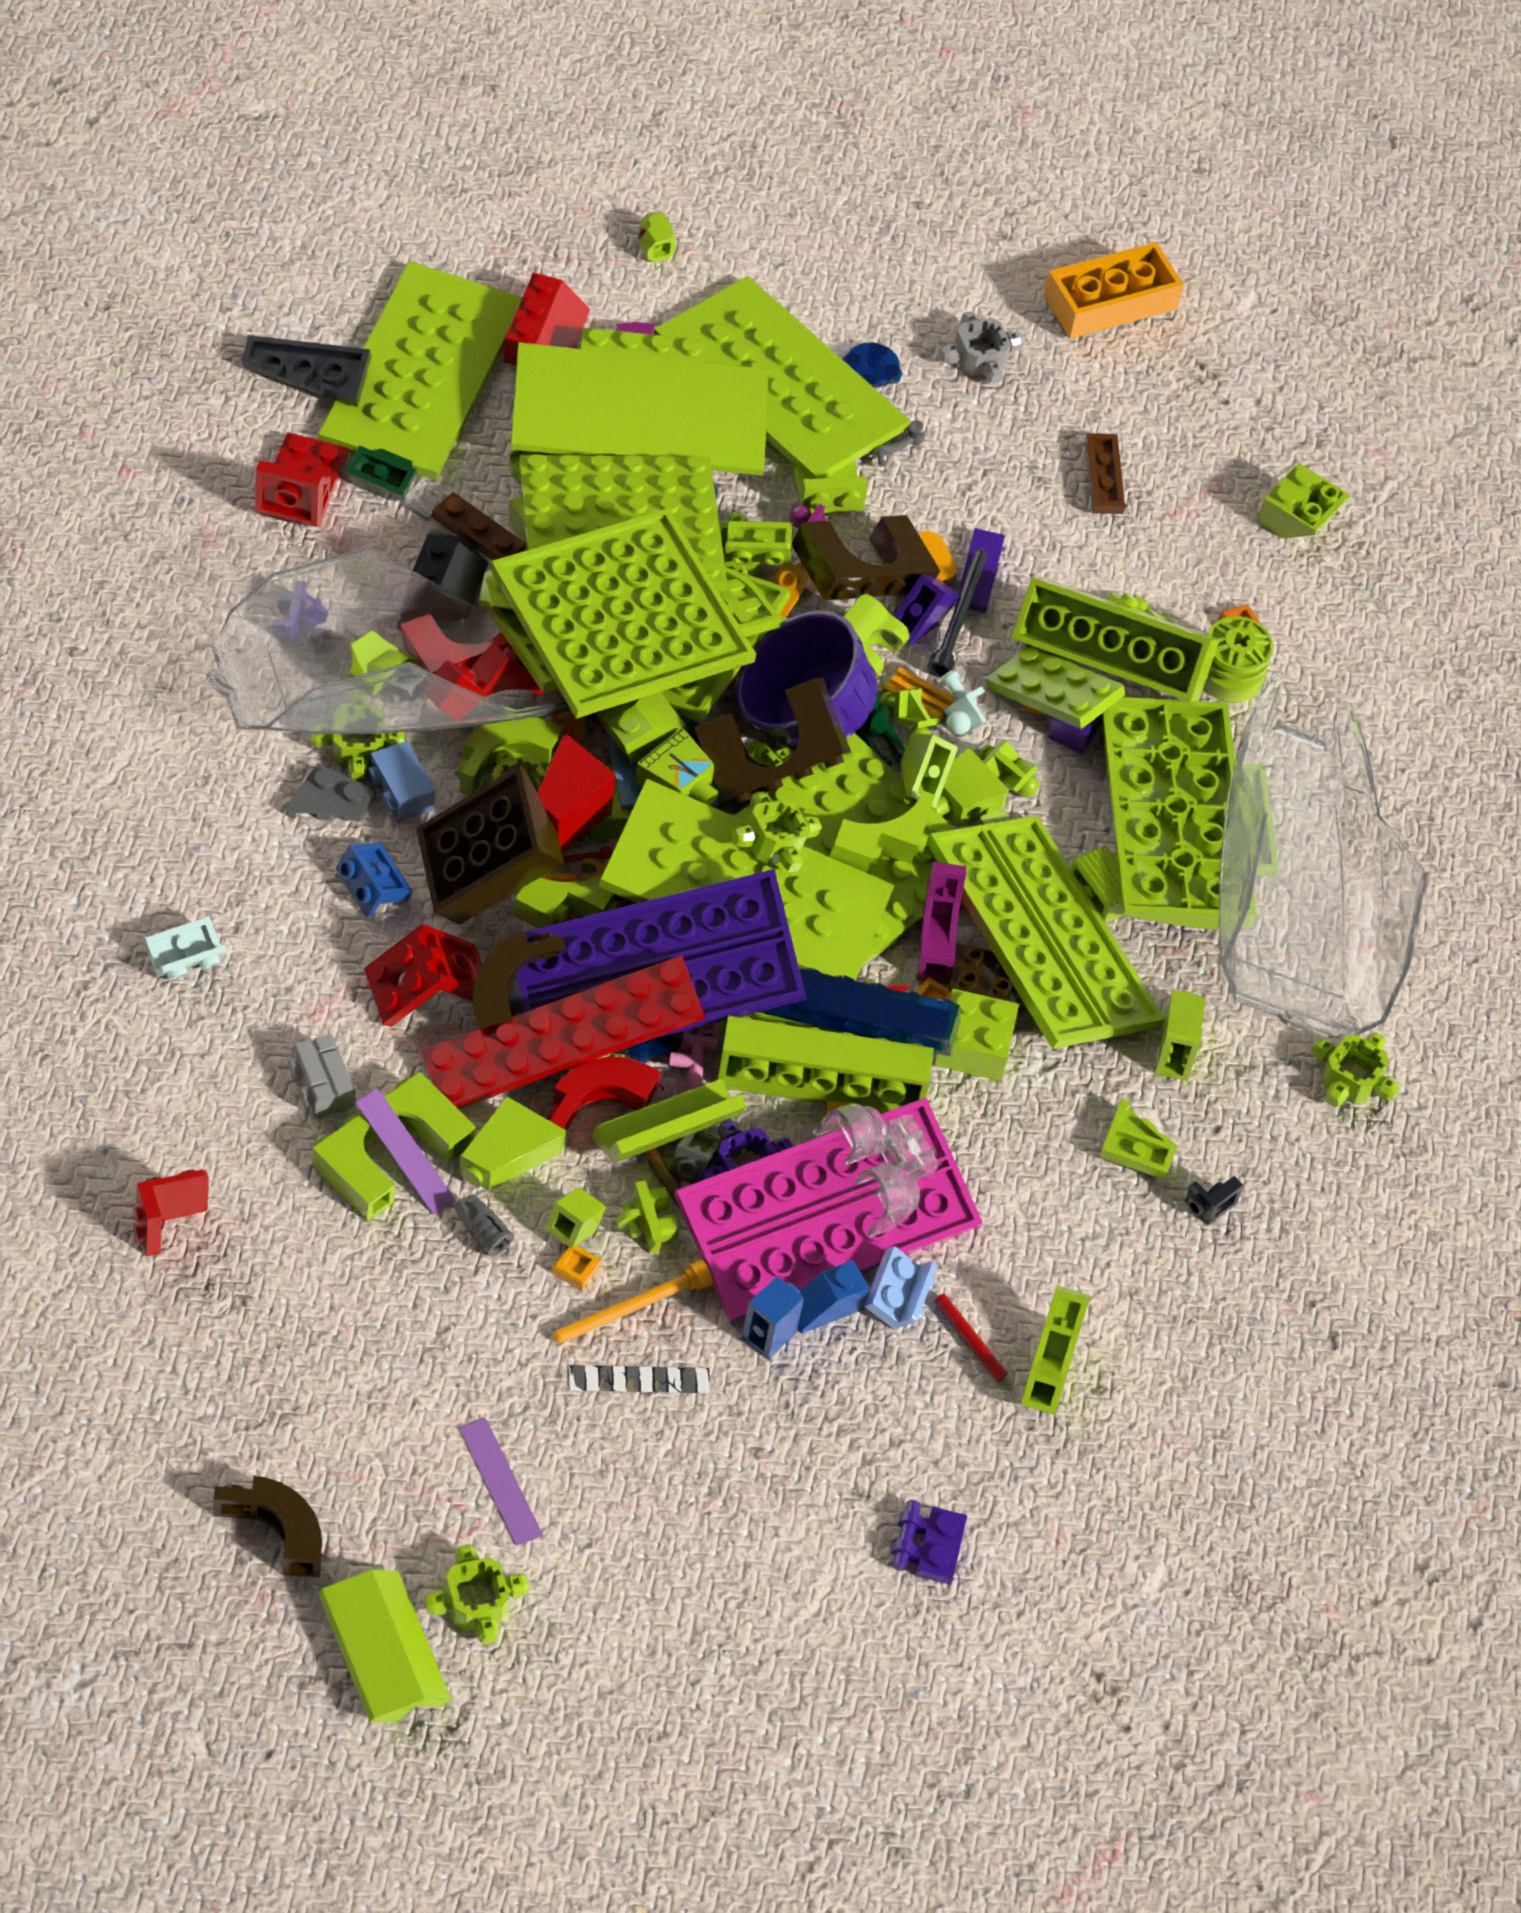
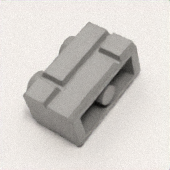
[288,1034,356,1118]

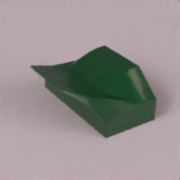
[345,445,417,501]

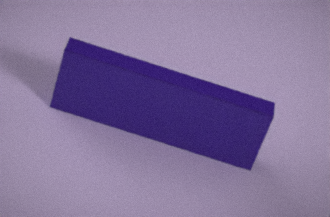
[955,528,1005,613]

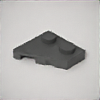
[286,763,376,821]

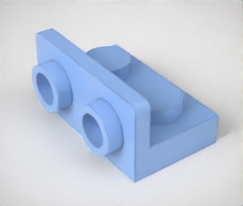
[864,1246,938,1330]

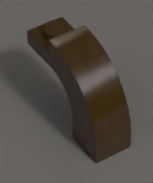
[473,931,567,1030]
[213,1476,322,1578]

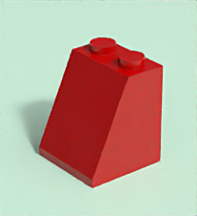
[537,735,616,854]

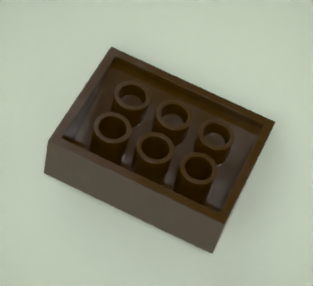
[416,765,564,925]

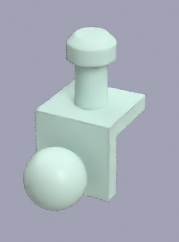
[940,670,986,737]

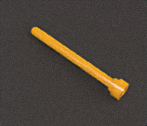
[553,1259,713,1343]

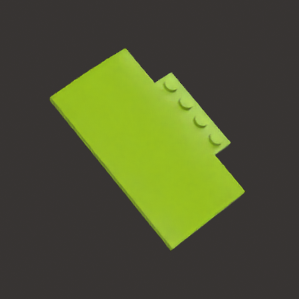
[511,327,768,476]
[1101,697,1277,932]

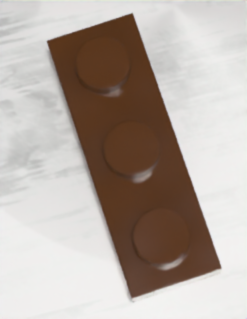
[1085,433,1125,514]
[432,492,526,561]

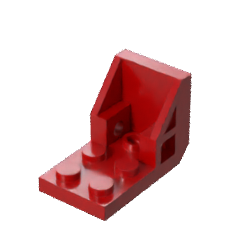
[255,432,348,527]

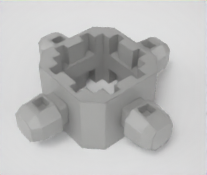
[939,311,1024,384]

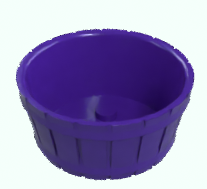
[734,611,878,751]

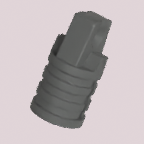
[455,1194,514,1257]

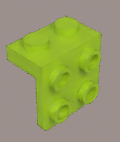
[793,461,868,513]

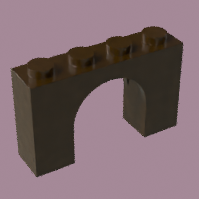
[792,515,941,601]
[694,678,852,805]

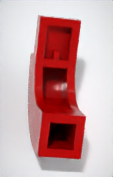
[546,1057,661,1133]

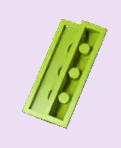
[591,1079,747,1163]
[317,1569,451,1723]

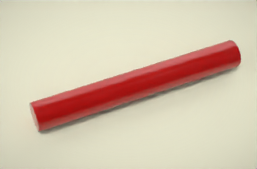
[934,1293,1008,1382]

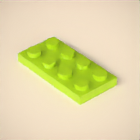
[985,645,1125,729]

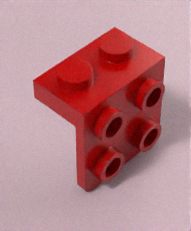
[133,1169,209,1256]

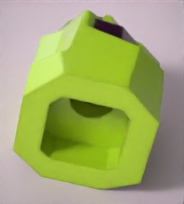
[637,211,676,263]

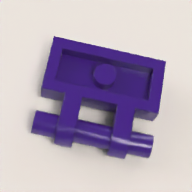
[891,1500,968,1585]

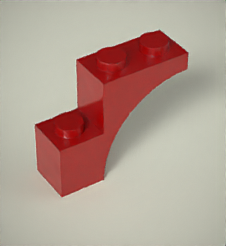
[422,642,543,720]

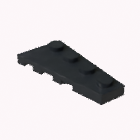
[241,335,372,407]

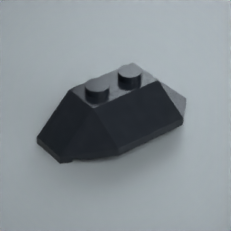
[397,531,488,631]

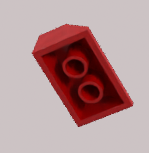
[504,272,590,366]

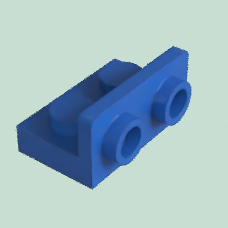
[336,842,412,916]

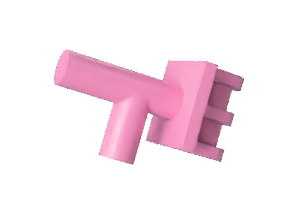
[669,1023,719,1091]

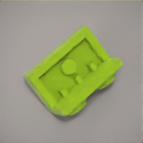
[725,521,793,565]

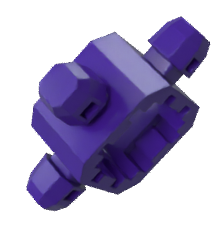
[701,1119,793,1181]

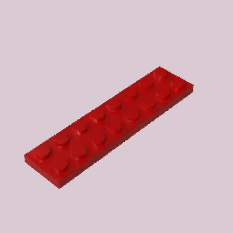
[421,955,706,1109]

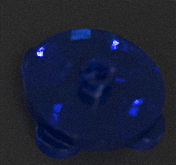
[842,342,902,388]

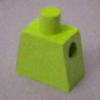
[936,748,1009,826]

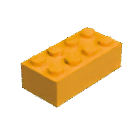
[1043,242,1184,339]

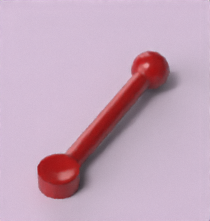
[563,846,613,863]

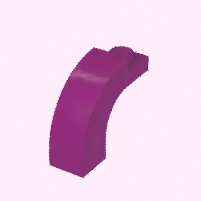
[916,862,966,984]

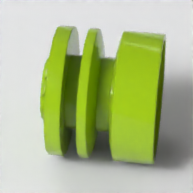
[1203,616,1273,703]

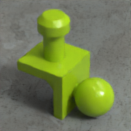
[880,687,940,741]
[978,739,1039,798]

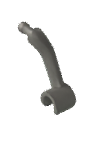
[874,420,926,467]

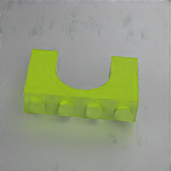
[312,1072,475,1222]

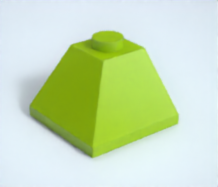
[596,692,687,765]

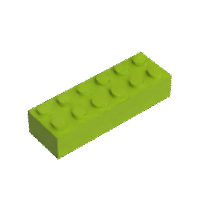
[1012,577,1220,702]
[718,1016,934,1114]

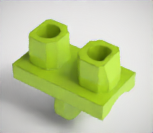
[616,1180,679,1254]

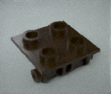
[948,944,1018,1003]

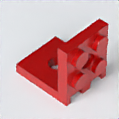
[364,924,482,1027]

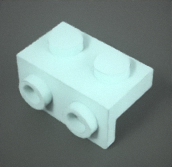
[143,916,227,980]

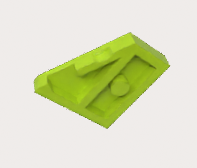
[1100,1098,1177,1180]

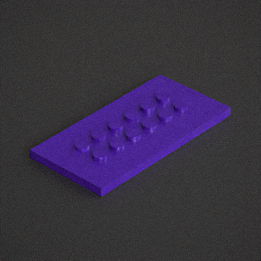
[508,869,807,1039]

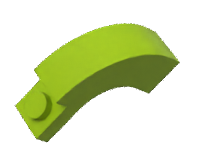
[457,715,564,796]
[1021,1285,1091,1415]

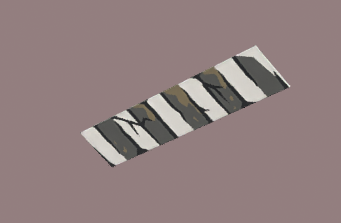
[569,1365,710,1394]

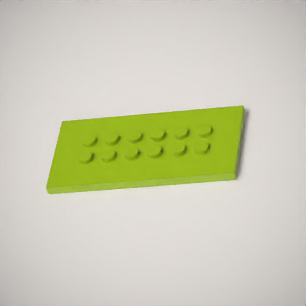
[318,261,522,481]
[654,276,910,479]
[598,779,895,994]
[927,816,1165,1049]

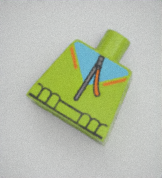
[635,728,718,806]

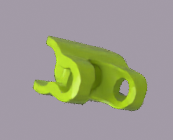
[843,594,909,678]

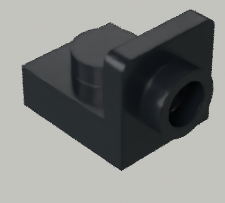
[1185,1176,1244,1225]

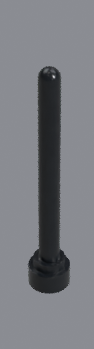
[927,549,987,678]

